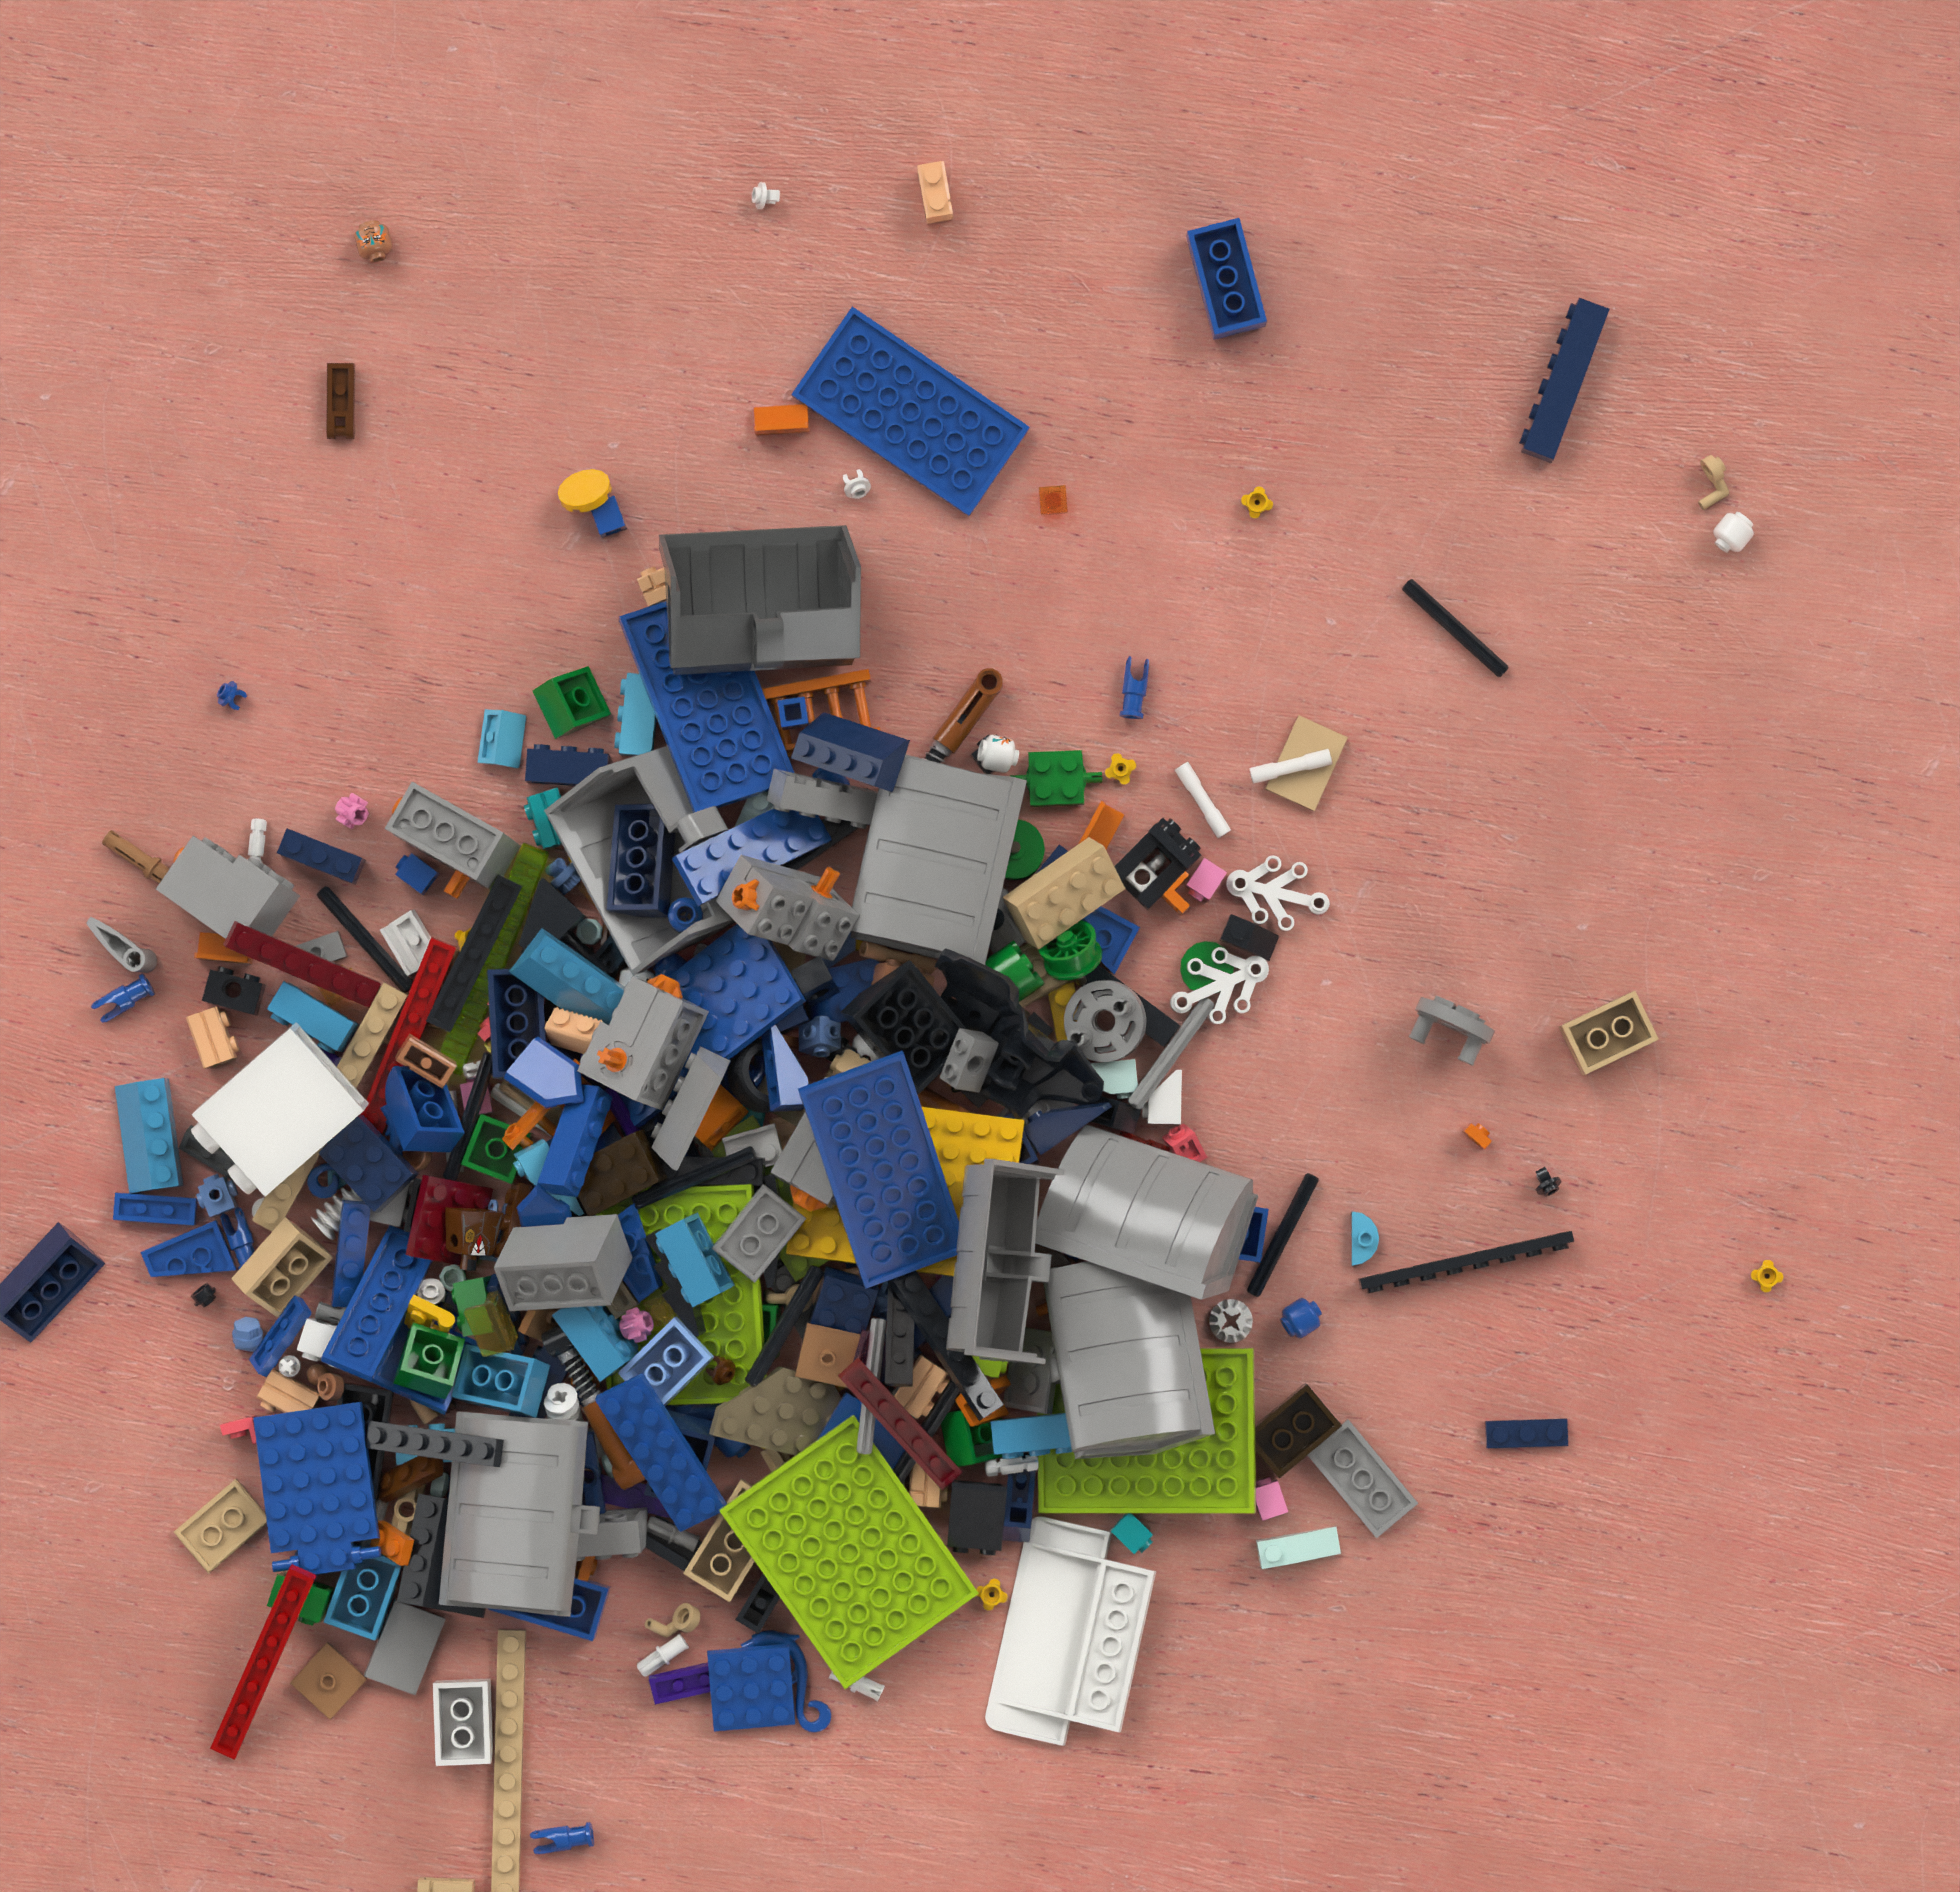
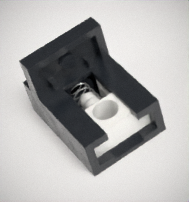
[1114,818,1201,911]

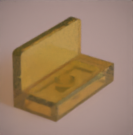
[464,1290,518,1357]

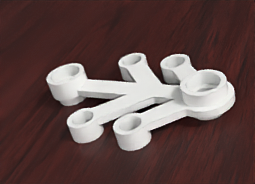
[1226,855,1330,931]
[1170,947,1269,1024]

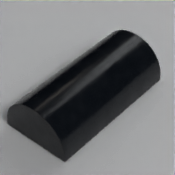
[337,1383,394,1500]

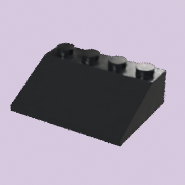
[841,960,966,1095]
[397,1494,486,1618]

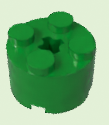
[985,940,1045,1003]

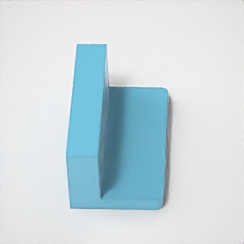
[477,709,526,768]

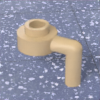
[1698,455,1729,510]
[763,1284,812,1312]
[645,1603,700,1638]

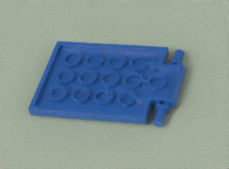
[253,1402,381,1575]

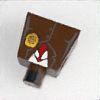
[445,1207,503,1271]

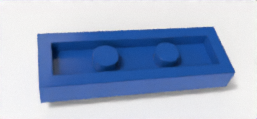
[113,1193,198,1225]
[249,1295,312,1377]

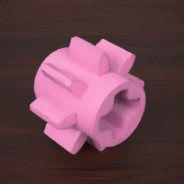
[335,793,369,829]
[619,1307,654,1343]

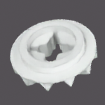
[1209,1299,1253,1343]

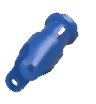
[1119,656,1149,719]
[91,973,155,1023]
[220,1207,255,1270]
[530,1822,594,1854]

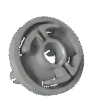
[1064,980,1146,1062]
[1409,996,1495,1066]

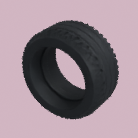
[728,1039,802,1113]

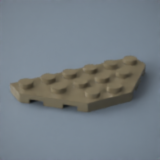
[709,1366,841,1455]

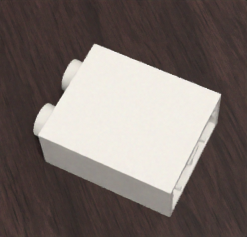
[191,1022,369,1196]

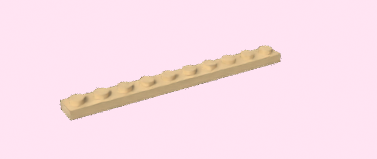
[252,982,408,1231]
[491,1629,526,1892]

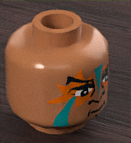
[354,220,392,263]

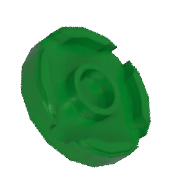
[1180,941,1234,994]

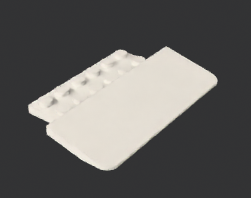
[985,1516,1156,1746]

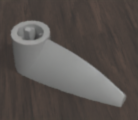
[86,917,157,973]

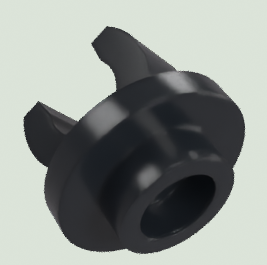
[1535,1167,1562,1196]

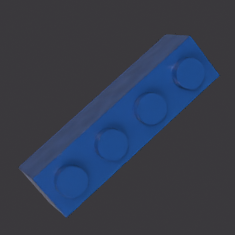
[537,1085,612,1197]

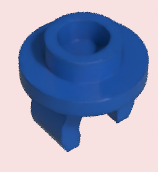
[217,681,247,710]

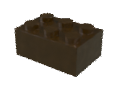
[578,1129,668,1216]
[1255,1383,1342,1479]

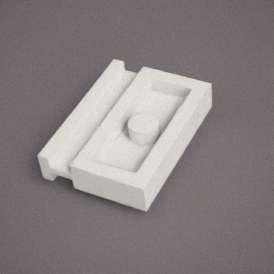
[380,909,431,976]
[722,1123,783,1167]

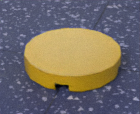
[558,469,612,512]

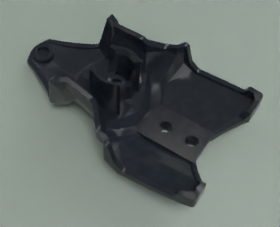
[934,949,1104,1120]

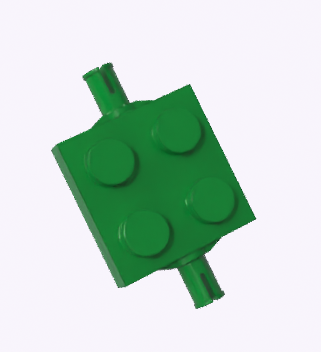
[1010,750,1102,807]

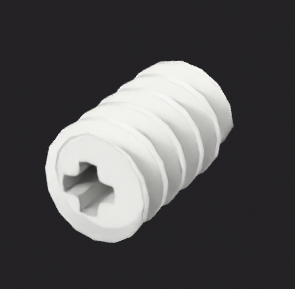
[311,1188,363,1240]
[544,1383,584,1422]

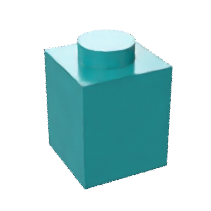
[1110,1513,1153,1554]

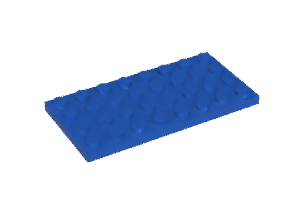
[791,306,1030,517]
[619,601,794,813]
[617,924,806,1128]
[798,1051,959,1289]

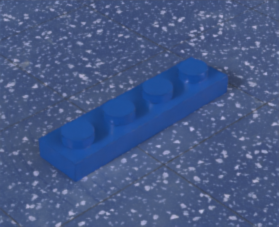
[331,1200,371,1307]

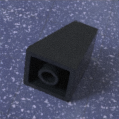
[519,878,587,954]
[947,1480,1007,1555]

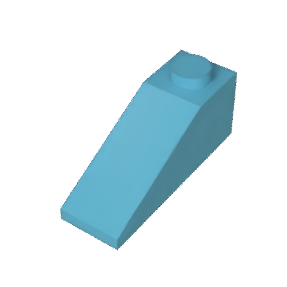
[513,1139,584,1216]

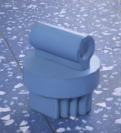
[545,858,581,895]
[232,1316,263,1352]

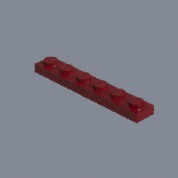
[223,921,381,1008]
[838,1357,962,1490]

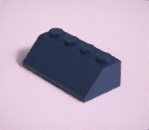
[791,712,910,792]
[607,804,676,918]
[487,969,546,1080]
[0,1222,105,1343]

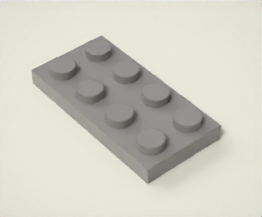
[1307,1419,1418,1538]

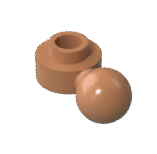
[307,1364,344,1401]

